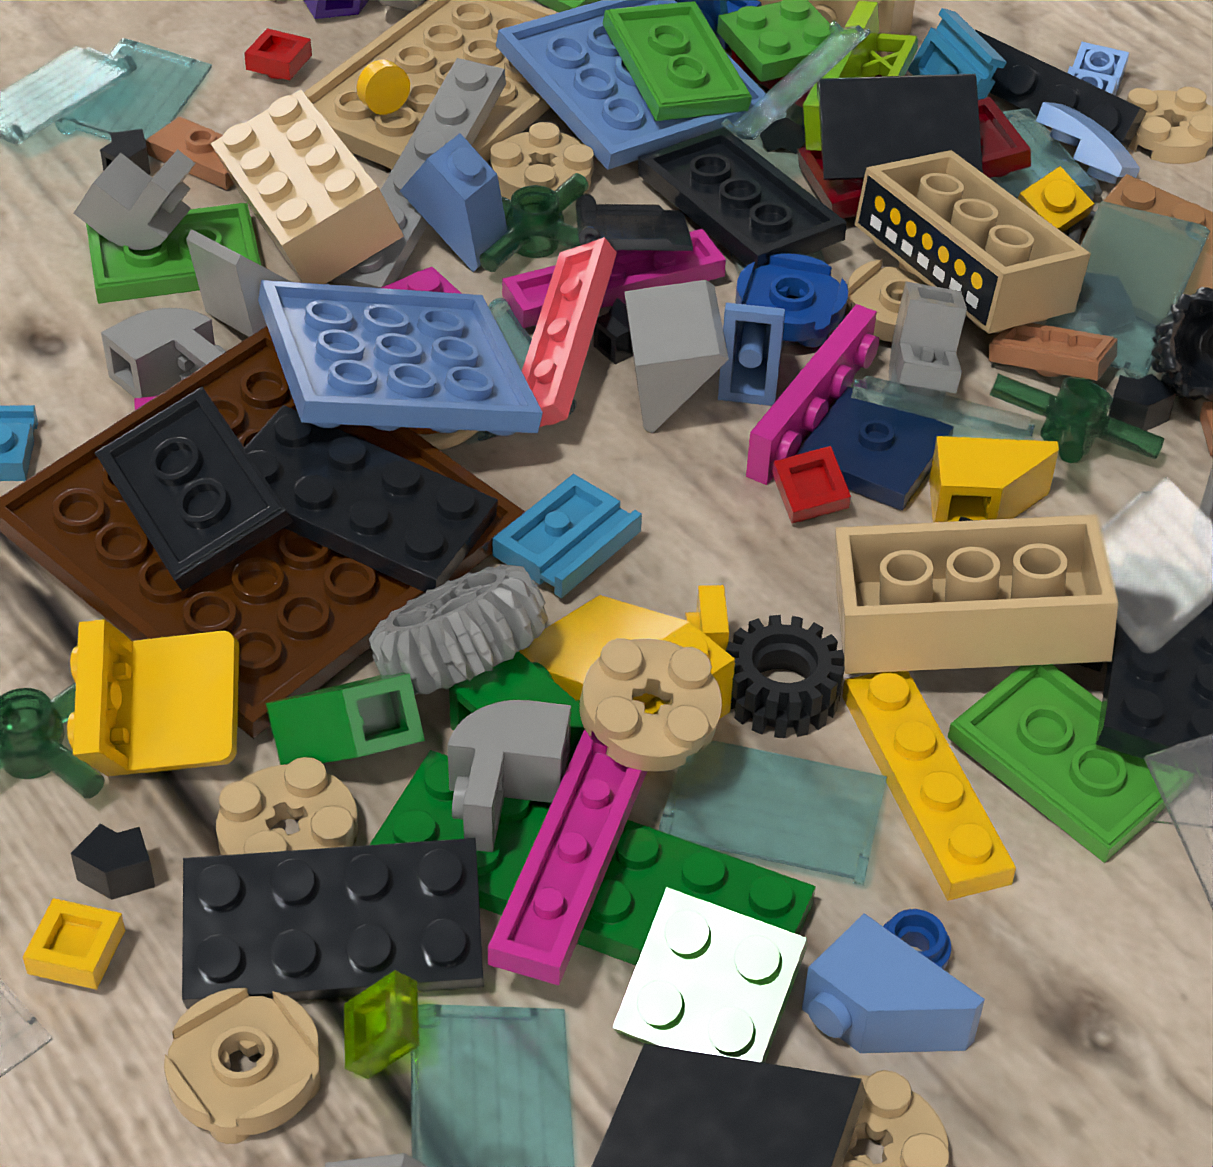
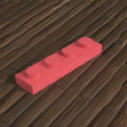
[522,237,617,427]

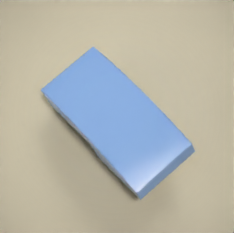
[1067,42,1129,96]
[1036,102,1140,184]

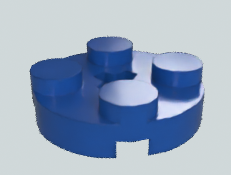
[735,253,848,347]

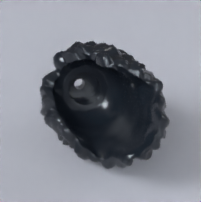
[1151,287,1213,402]

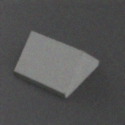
[186,229,291,337]
[624,280,729,433]

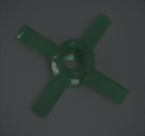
[479,173,589,272]
[989,373,1164,463]
[0,682,105,799]

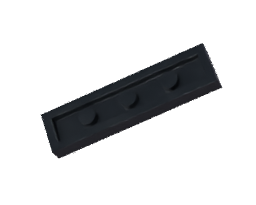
[975,29,1147,150]

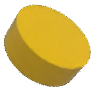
[357,59,410,115]

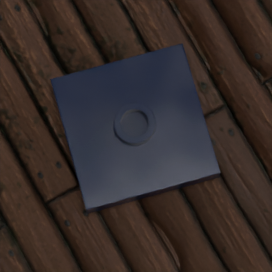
[796,386,954,511]

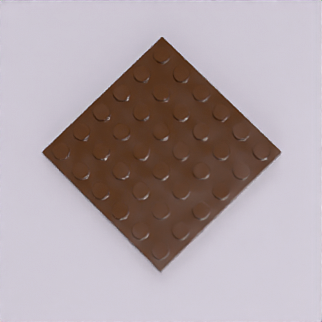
[0,326,525,739]

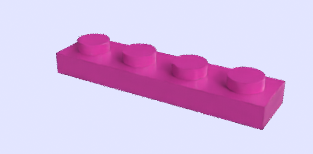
[502,229,726,328]
[746,304,879,485]
[488,730,647,986]

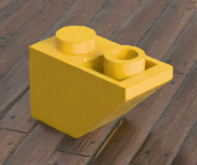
[929,436,1059,522]

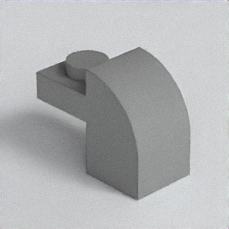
[73,149,195,250]
[889,281,967,396]
[101,308,226,398]
[447,700,571,852]

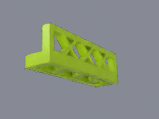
[803,1,918,151]

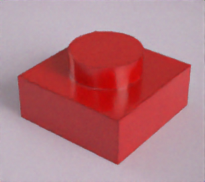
[244,28,312,80]
[772,446,851,524]

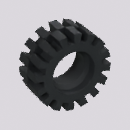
[726,615,845,738]

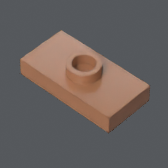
[145,116,234,190]
[989,323,1118,381]

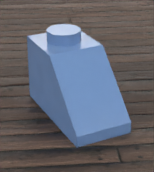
[400,133,509,272]
[718,303,785,406]
[802,913,985,1053]

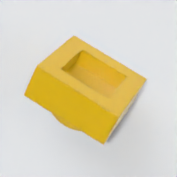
[1018,166,1095,232]
[684,585,729,651]
[23,898,126,990]

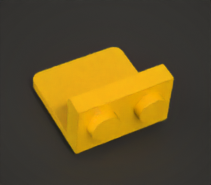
[67,619,239,777]

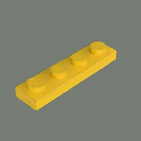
[842,671,1016,901]

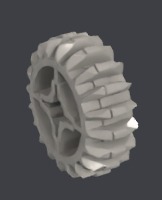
[369,564,549,695]

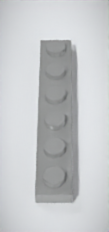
[332,58,506,288]

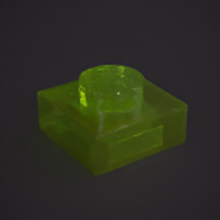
[344,970,420,1079]

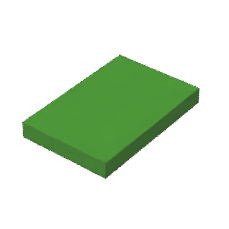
[602,1,752,121]
[86,203,261,304]
[947,664,1194,863]

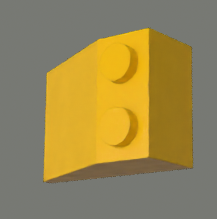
[519,595,735,719]

